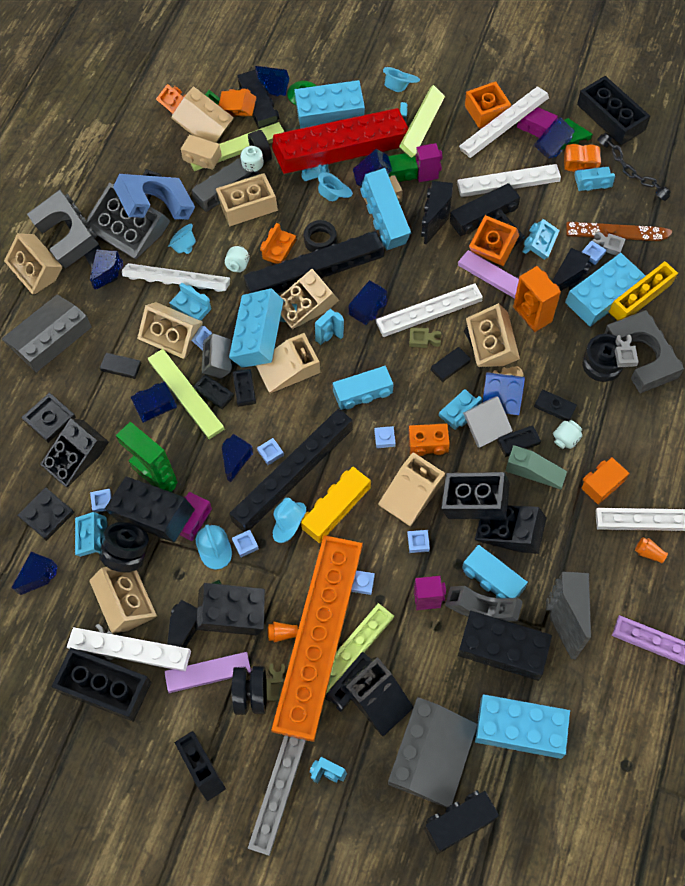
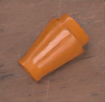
[635,537,668,564]
[268,622,298,643]

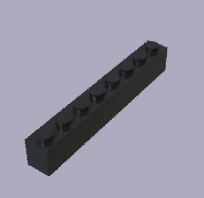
[244,231,384,293]
[229,408,353,532]

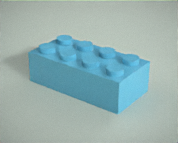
[295,80,365,129]
[360,168,411,251]
[565,253,646,327]
[229,288,284,368]
[475,694,570,759]

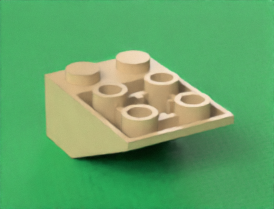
[280,269,339,329]
[256,333,320,394]
[378,452,445,526]

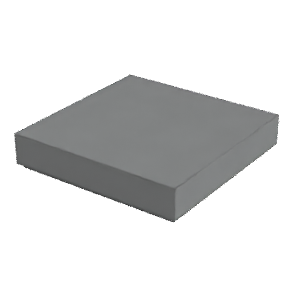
[463,396,513,447]

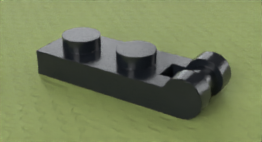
[325,652,371,712]

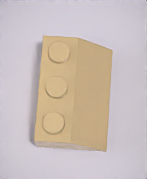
[171,86,234,143]
[216,173,278,227]
[4,233,62,294]
[137,302,203,359]
[466,303,520,367]
[90,567,157,634]

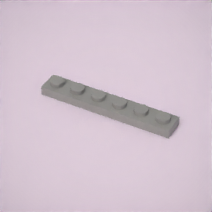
[248,735,307,856]

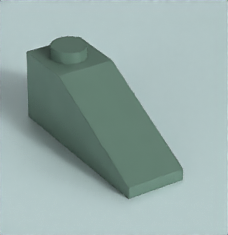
[505,445,567,489]

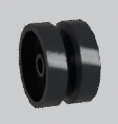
[582,333,624,382]
[99,522,149,572]
[232,666,267,715]

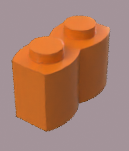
[564,144,601,171]

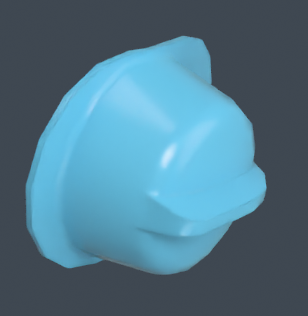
[383,67,420,92]
[318,172,353,201]
[168,224,196,254]
[273,497,306,543]
[196,525,232,570]

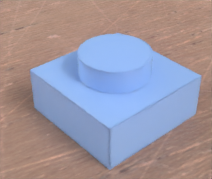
[582,241,606,265]
[191,326,212,350]
[374,426,395,448]
[257,438,284,465]
[90,489,112,513]
[232,530,259,557]
[407,530,430,553]
[351,570,375,595]

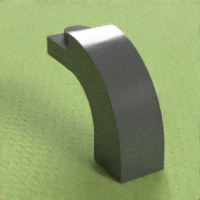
[445,586,523,622]

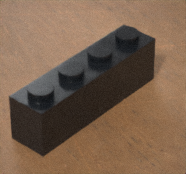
[237,70,280,130]
[449,183,520,237]

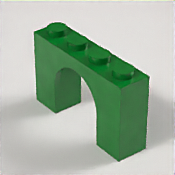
[116,422,178,492]

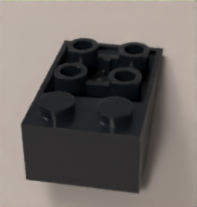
[421,181,453,244]
[40,418,109,487]
[475,505,547,554]
[341,657,414,737]

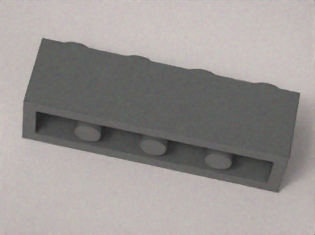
[192,157,259,212]

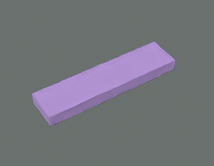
[458,250,519,299]
[612,615,685,665]
[165,652,251,693]

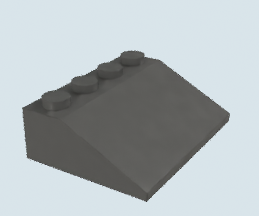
[86,183,170,259]
[2,295,92,373]
[546,572,591,660]
[388,697,477,808]

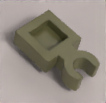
[409,327,441,348]
[266,664,285,702]

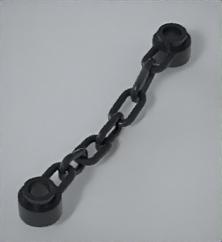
[597,132,671,201]

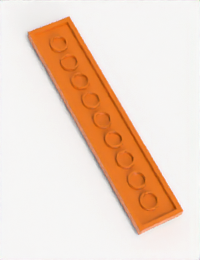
[271,535,363,742]

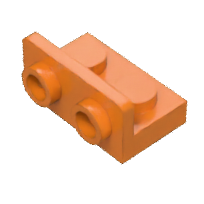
[156,84,186,114]
[260,223,297,264]

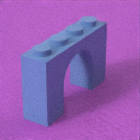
[113,174,195,220]

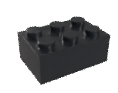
[442,472,510,519]
[196,583,265,636]
[424,790,499,854]

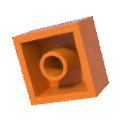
[465,81,511,129]
[469,215,519,267]

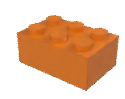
[513,266,561,332]

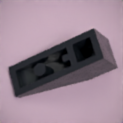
[552,248,591,291]
[167,599,197,648]
[174,731,226,802]

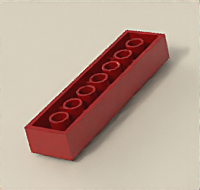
[272,108,409,174]

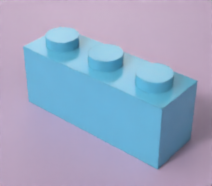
[333,366,393,410]
[462,545,528,599]

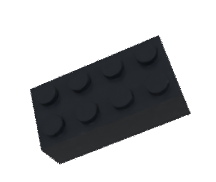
[577,76,650,145]
[104,476,195,543]
[458,610,552,681]
[51,647,152,722]

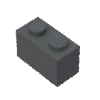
[202,333,232,379]

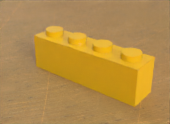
[609,261,678,321]
[301,467,371,544]

